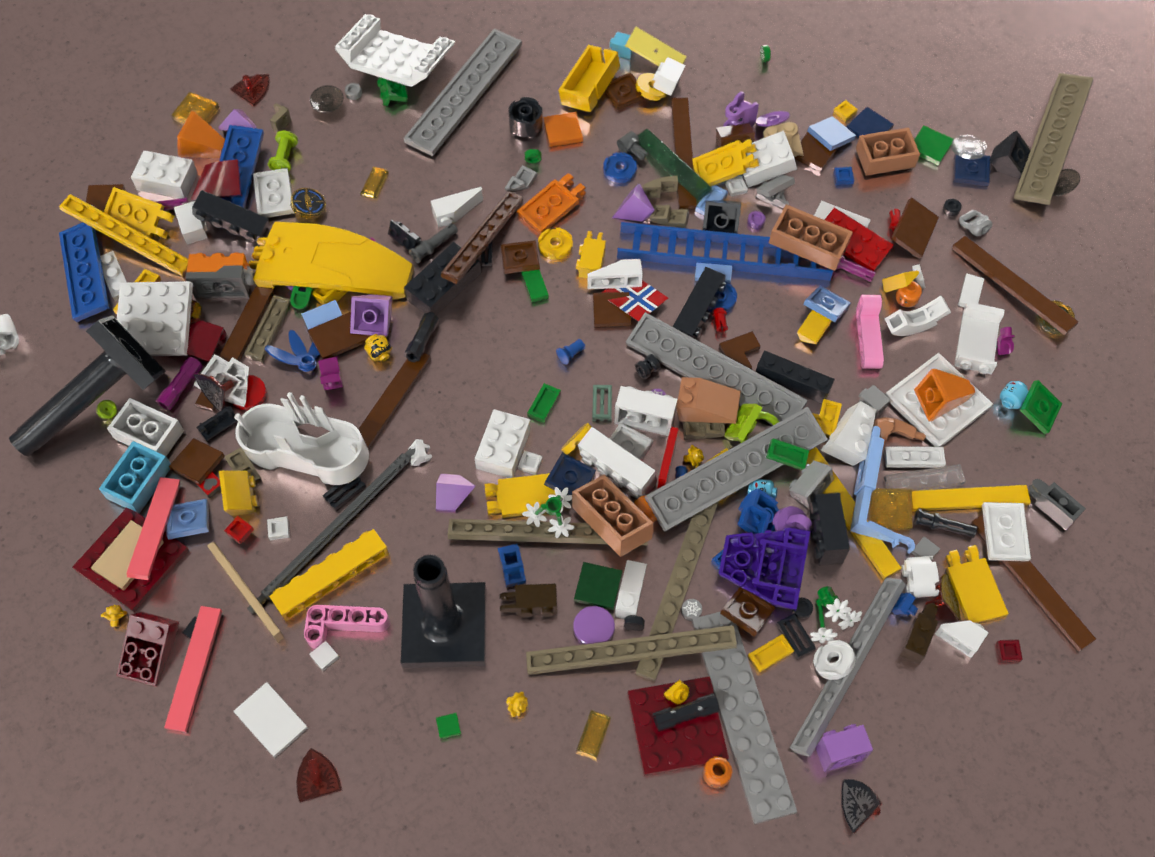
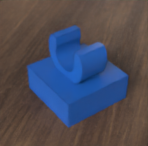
[891,593,918,616]

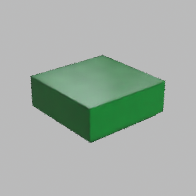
[436,713,461,740]

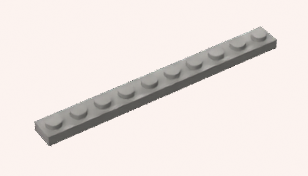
[790,578,906,757]

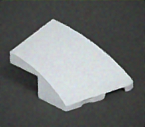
[194,354,249,407]

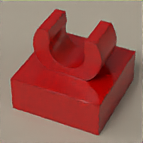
[224,516,254,544]

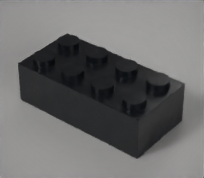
[404,242,481,315]

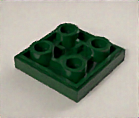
[574,562,623,610]

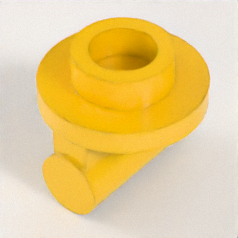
[664,680,689,704]

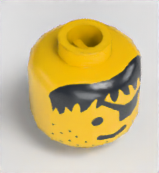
[364,334,392,362]

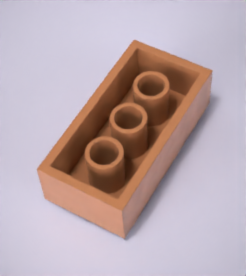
[769,204,853,271]
[572,475,653,557]

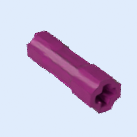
[155,357,203,411]

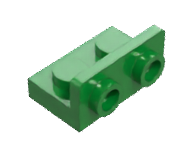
[377,77,408,106]

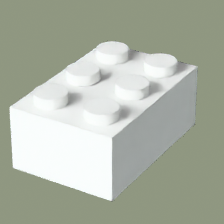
[743,131,797,188]
[131,151,198,199]
[614,386,677,436]
[107,398,184,456]
[475,409,531,478]

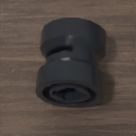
[635,354,661,379]

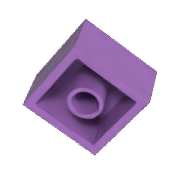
[815,724,873,772]

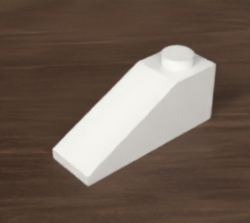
[431,187,483,227]
[587,259,642,289]
[615,560,647,619]

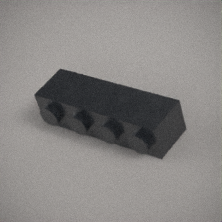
[192,190,269,242]
[673,267,727,339]
[756,350,835,404]

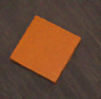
[543,112,583,147]

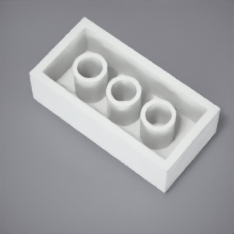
[578,427,657,499]

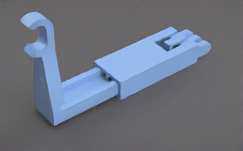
[850,426,915,554]

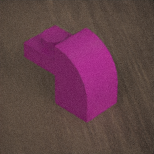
[318,357,343,390]

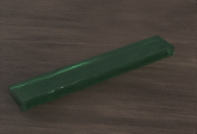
[637,128,712,201]

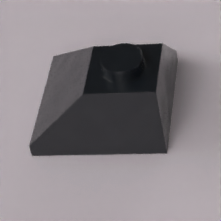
[990,131,1031,179]
[702,200,741,234]

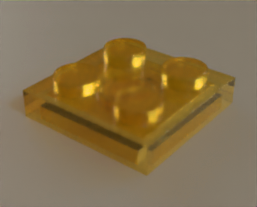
[171,92,219,124]
[871,488,913,530]

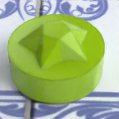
[96,400,117,419]

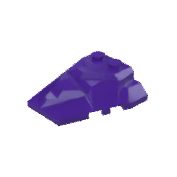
[718,528,810,610]

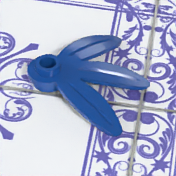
[265,330,320,372]

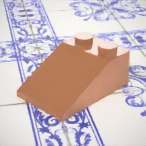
[676,377,741,424]

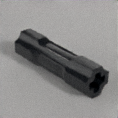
[404,312,439,363]
[652,693,720,732]

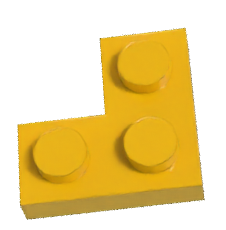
[812,399,842,439]

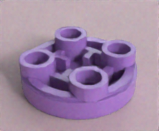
[573,606,615,645]

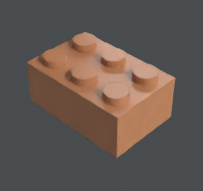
[856,127,920,176]

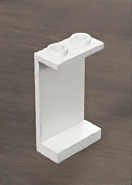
[954,302,1004,374]

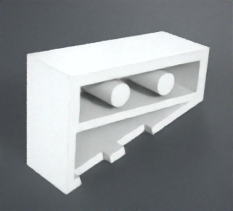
[821,401,877,466]

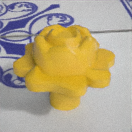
[683,445,704,468]
[101,605,128,627]
[506,692,528,717]

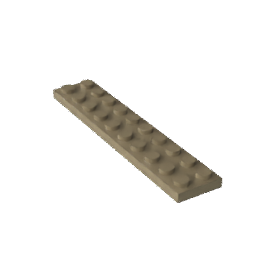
[1014,73,1093,205]

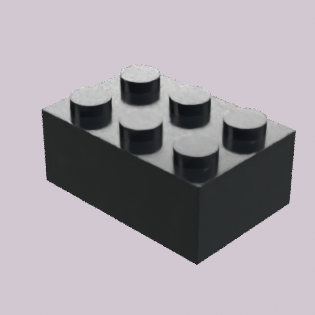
[807,493,850,566]

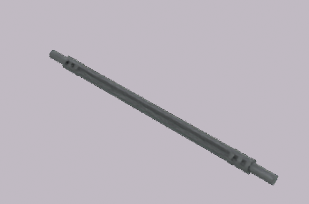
[247,448,415,614]

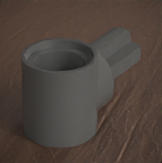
[617,131,648,160]

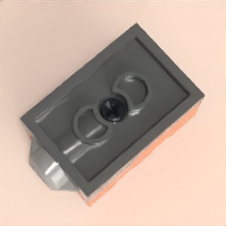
[186,252,255,299]

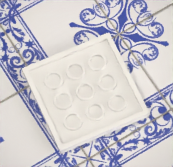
[117,281,193,356]
[885,353,993,447]

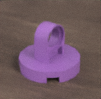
[773,506,812,531]

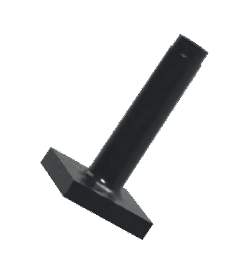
[9,315,166,457]
[401,554,486,668]

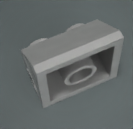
[789,460,834,509]

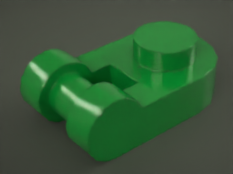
[290,286,314,310]

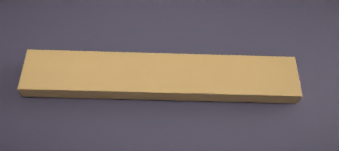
[207,542,284,642]

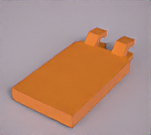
[517,173,586,234]

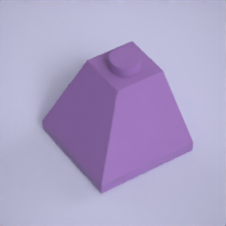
[350,295,392,337]

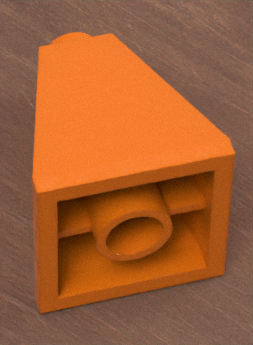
[177,111,225,158]
[914,369,975,422]

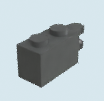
[1028,478,1086,530]

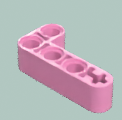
[856,295,884,369]
[304,605,390,649]

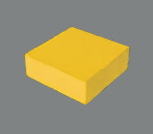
[833,100,858,122]

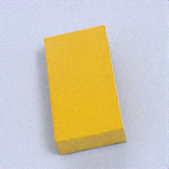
[748,634,794,673]

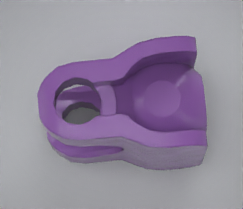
[723,91,759,127]

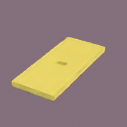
[625,27,687,66]

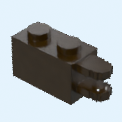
[500,583,557,617]
[900,603,939,664]

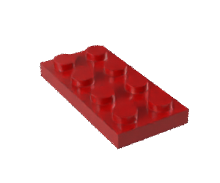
[824,207,894,271]

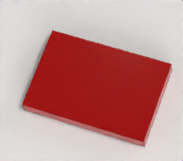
[657,427,679,489]

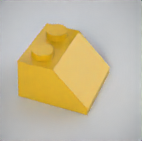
[219,471,258,516]

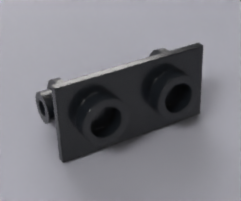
[388,220,422,250]
[196,406,237,441]

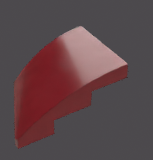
[191,160,241,201]
[187,320,224,362]

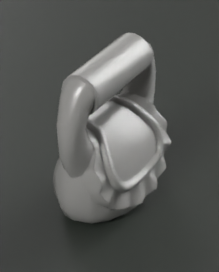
[959,210,993,236]

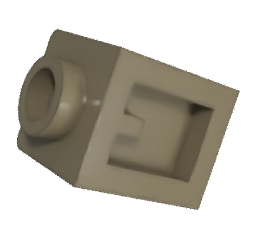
[270,103,291,133]

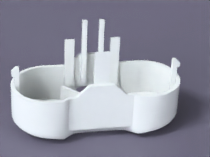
[234,392,369,485]

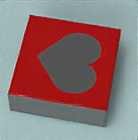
[196,472,221,498]

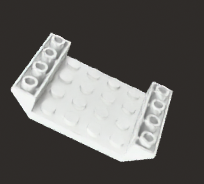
[335,14,455,87]

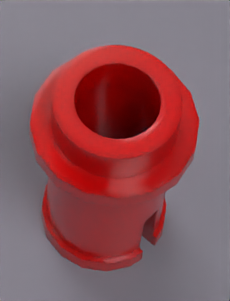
[889,209,901,231]
[712,308,728,332]

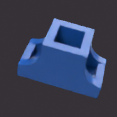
[498,544,526,588]

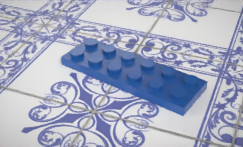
[219,125,264,208]
[59,222,109,322]

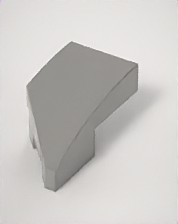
[505,165,538,191]
[755,181,789,208]

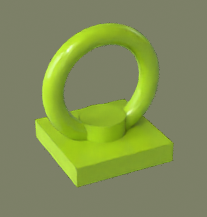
[724,404,779,443]

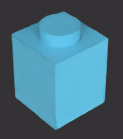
[609,32,633,60]

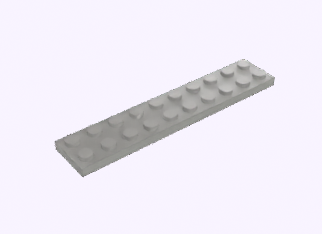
[404,29,522,156]
[626,312,808,425]
[644,407,828,532]
[692,612,797,825]

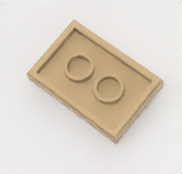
[91,520,164,590]

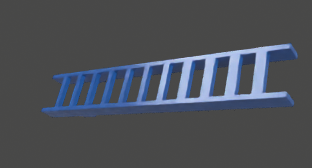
[617,222,833,281]

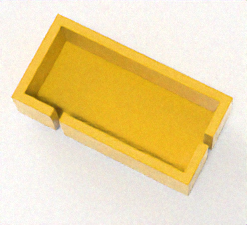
[558,45,620,112]

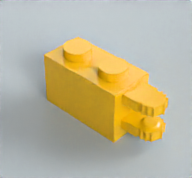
[576,231,606,278]

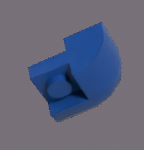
[737,488,779,534]

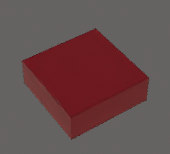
[996,640,1023,662]

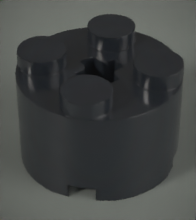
[508,97,543,138]

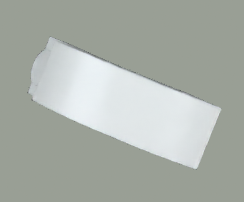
[885,296,951,336]

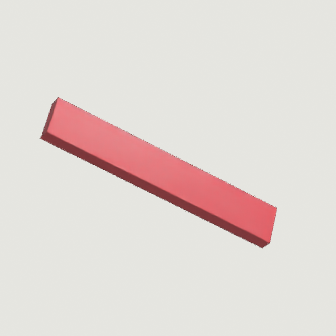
[126,477,180,580]
[164,606,222,733]

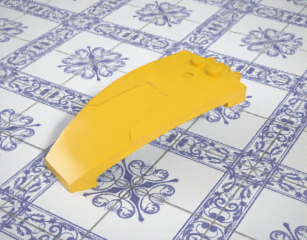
[248,222,414,300]

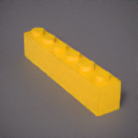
[269,529,389,622]

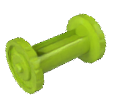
[268,130,298,172]

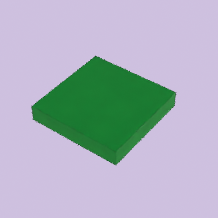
[914,125,954,166]
[1020,380,1062,434]

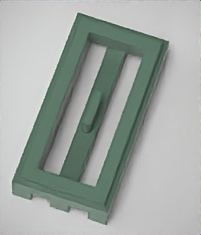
[592,385,612,421]

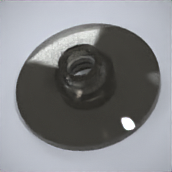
[310,85,344,113]
[1053,169,1080,196]

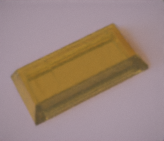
[360,167,389,199]
[577,710,611,758]

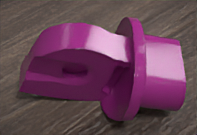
[997,327,1015,355]

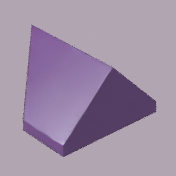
[219,109,257,131]
[612,184,655,222]
[436,474,475,512]

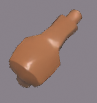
[873,417,926,452]

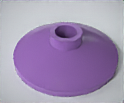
[756,111,790,127]

